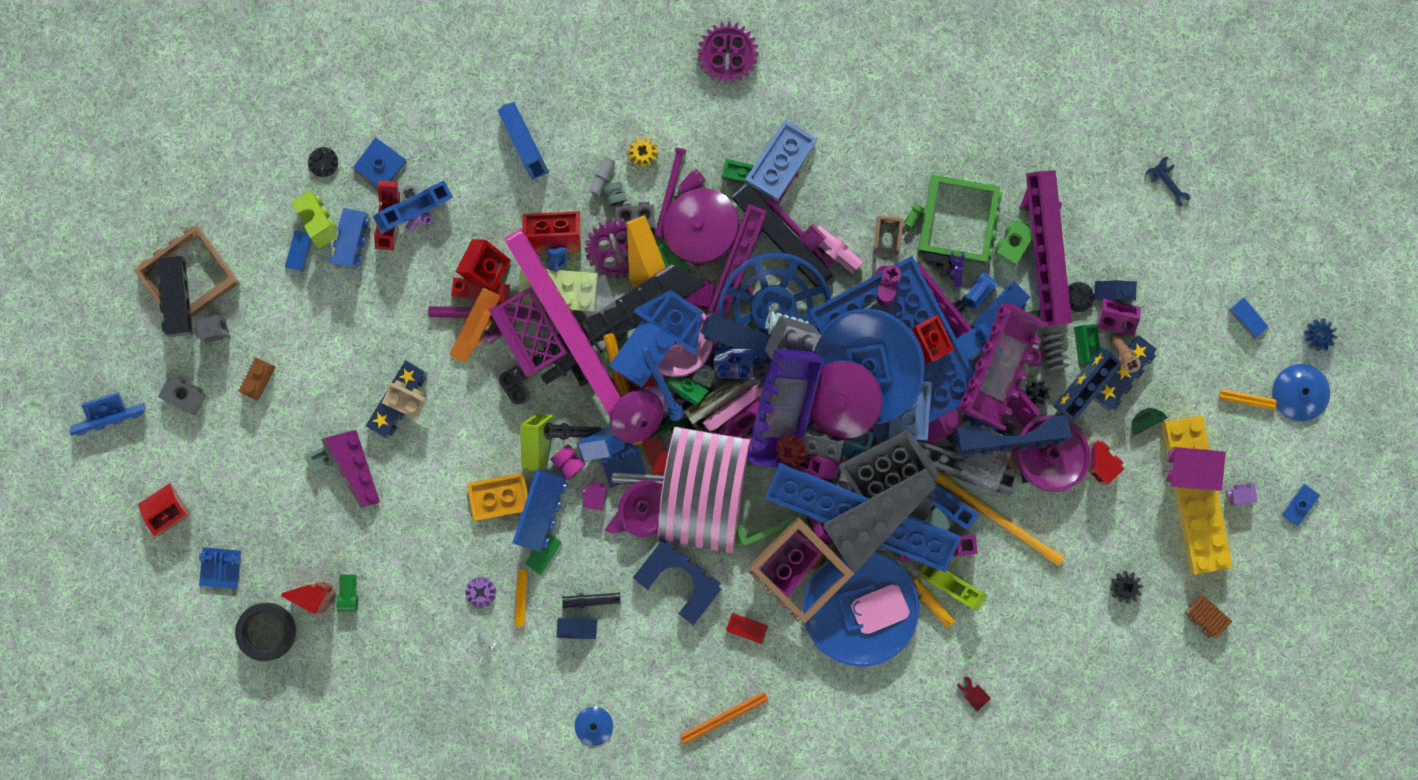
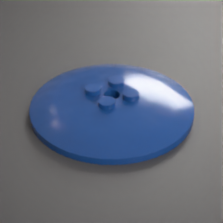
[814,309,925,425]
[803,552,919,667]

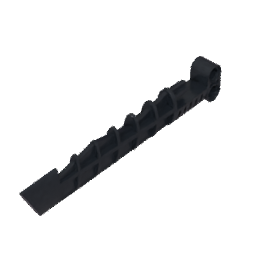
[499,264,706,404]

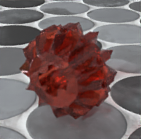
[775,434,809,467]

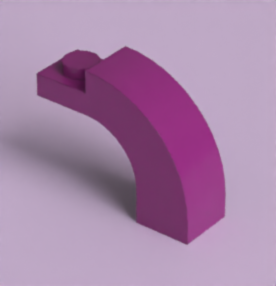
[719,397,781,438]

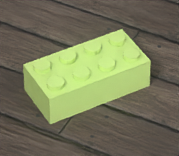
[518,269,599,314]

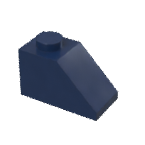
[1094,280,1137,303]
[556,617,598,639]

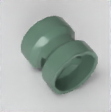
[603,182,627,206]

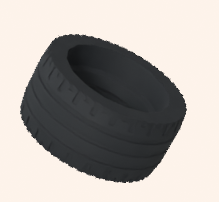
[235,602,296,661]

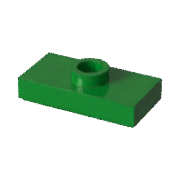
[666,376,708,406]

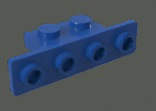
[69,392,146,436]

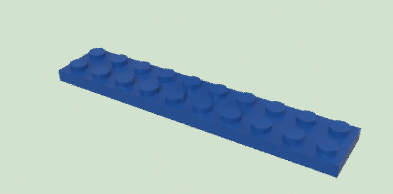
[765,462,961,572]

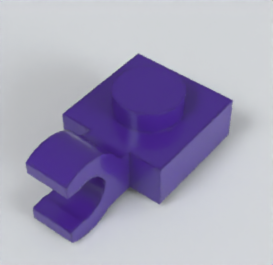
[950,251,965,287]

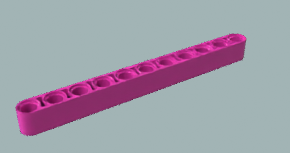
[504,228,622,416]

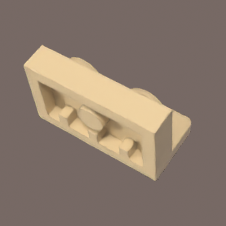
[382,380,427,420]

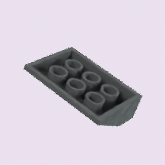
[839,430,938,499]

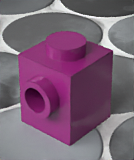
[581,481,607,511]

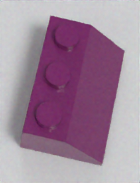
[759,532,822,598]

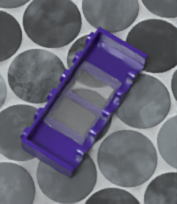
[747,349,824,469]

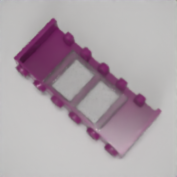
[958,304,1048,430]

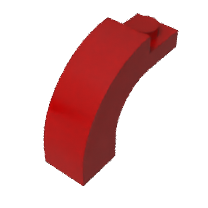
[374,180,400,251]

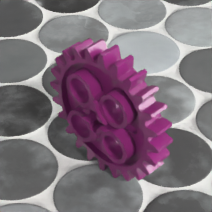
[697,21,759,84]
[585,217,630,279]

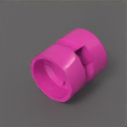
[550,444,586,480]

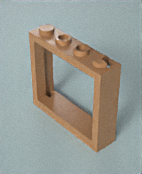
[134,225,240,318]
[748,517,854,623]

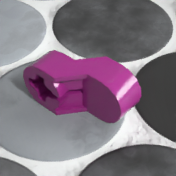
[876,265,901,306]

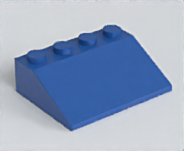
[512,469,568,552]

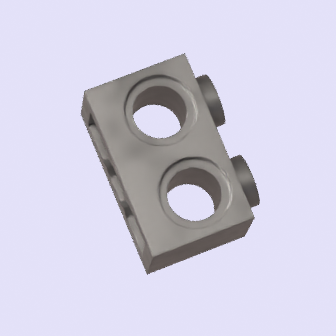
[615,202,656,230]
[194,315,230,343]

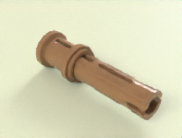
[1110,333,1141,373]

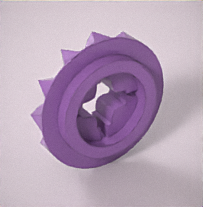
[465,577,496,608]

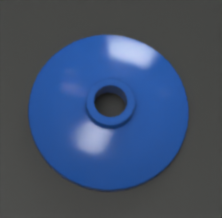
[575,707,613,746]

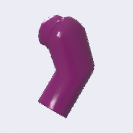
[483,325,503,344]

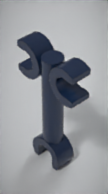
[1145,157,1191,207]

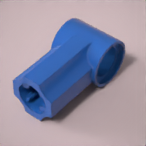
[963,271,998,310]

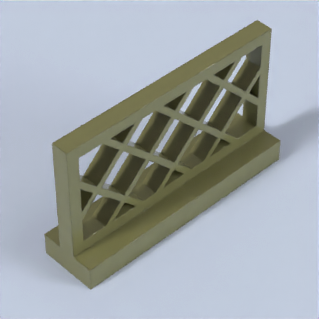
[684,369,758,434]

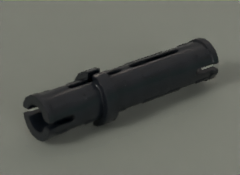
[562,592,621,609]

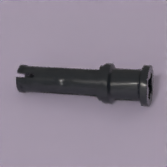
[544,422,602,440]

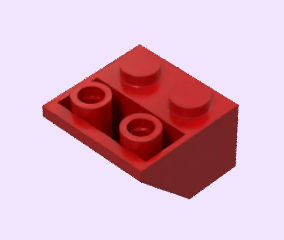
[1088,440,1125,485]
[138,483,191,536]

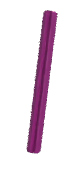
[428,306,541,320]

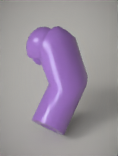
[405,212,433,232]

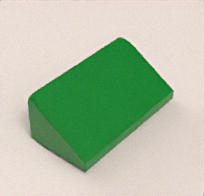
[1074,324,1100,365]

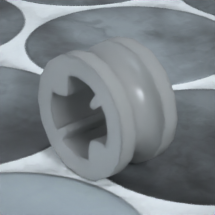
[401,185,419,201]

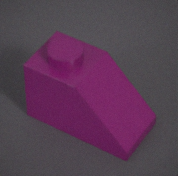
[926,409,965,444]

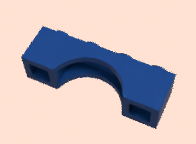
[373,180,453,234]

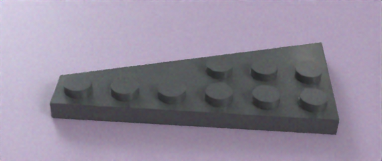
[824,468,936,573]

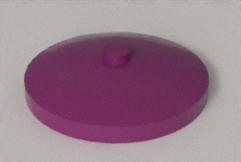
[663,188,740,264]
[810,361,883,439]
[1015,415,1090,492]

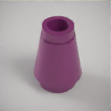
[677,169,706,194]

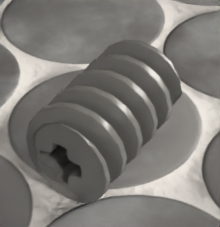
[1041,332,1069,373]

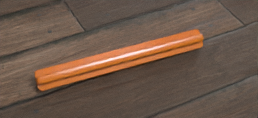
[680,692,768,744]

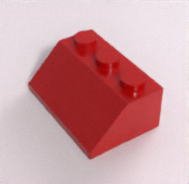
[522,211,581,255]
[281,582,336,615]

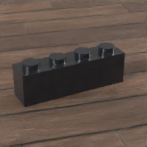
[156,256,193,337]

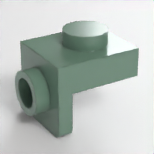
[693,364,719,389]
[304,445,335,474]

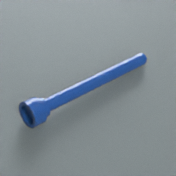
[642,347,684,421]

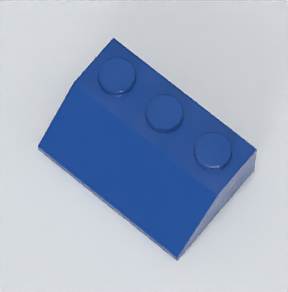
[609,319,676,389]

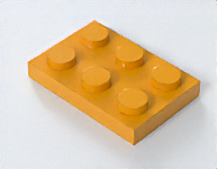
[467,472,528,521]

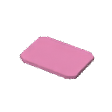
[851,584,910,634]

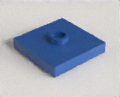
[353,137,407,186]

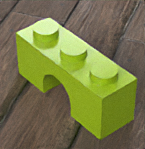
[291,190,338,249]

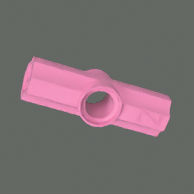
[818,225,863,275]

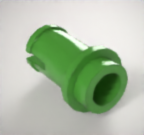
[903,203,925,229]

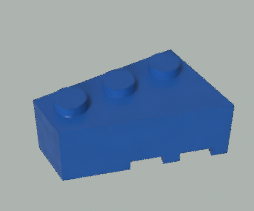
[328,208,371,270]

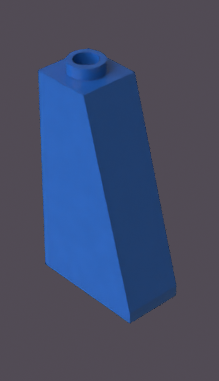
[497,102,549,181]

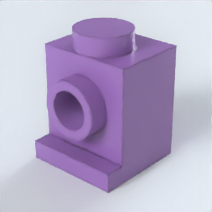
[1226,483,1258,505]

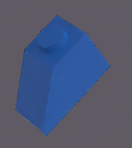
[577,427,625,461]

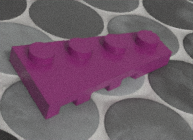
[321,430,380,508]

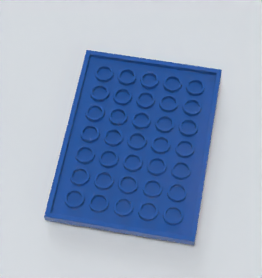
[809,256,974,444]

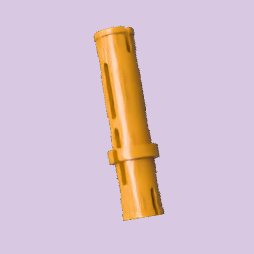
[913,577,955,629]

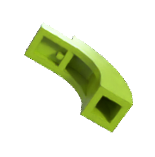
[918,564,987,612]

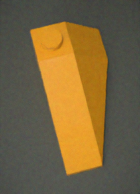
[627,215,666,289]

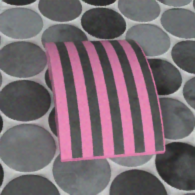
[658,427,750,554]

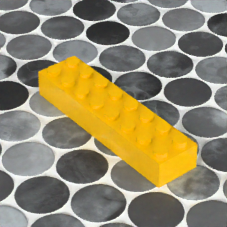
[1161,415,1233,574]

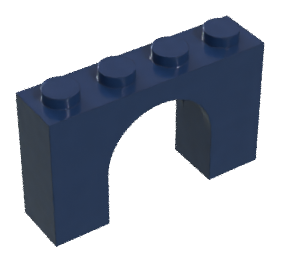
[633,541,722,625]

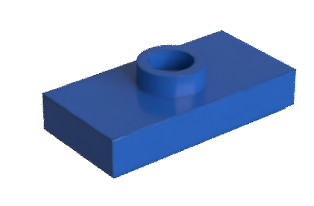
[1281,484,1320,526]

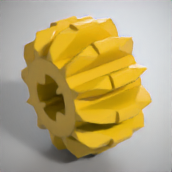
[627,136,659,169]

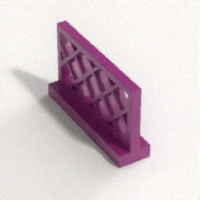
[489,287,568,378]

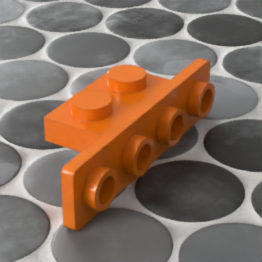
[449,288,500,363]

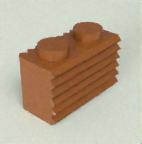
[238,358,276,401]
[1185,595,1232,639]

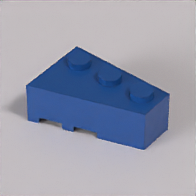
[970,282,1031,329]

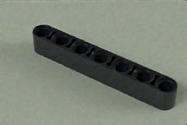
[730,182,834,287]

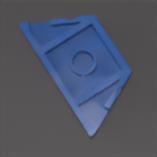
[634,290,703,355]

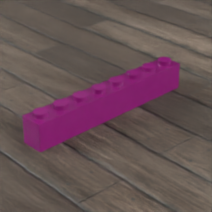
[1026,170,1072,326]

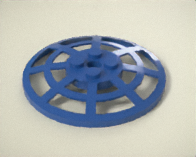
[718,252,831,364]

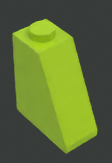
[520,412,554,472]

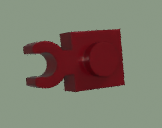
[957,676,991,712]

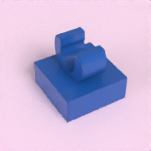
[545,247,568,272]

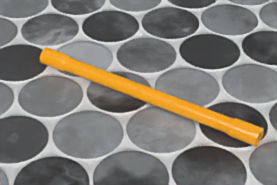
[934,472,1064,567]

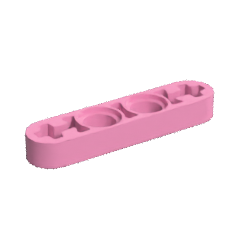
[703,381,763,431]

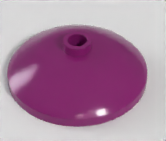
[610,389,664,443]
[618,480,663,537]

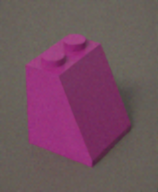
[1165,447,1226,492]

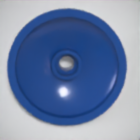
[1272,364,1330,421]

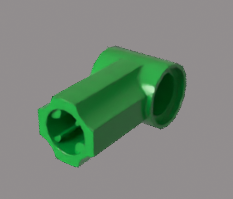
[336,574,358,612]

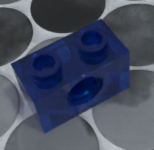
[714,348,755,379]

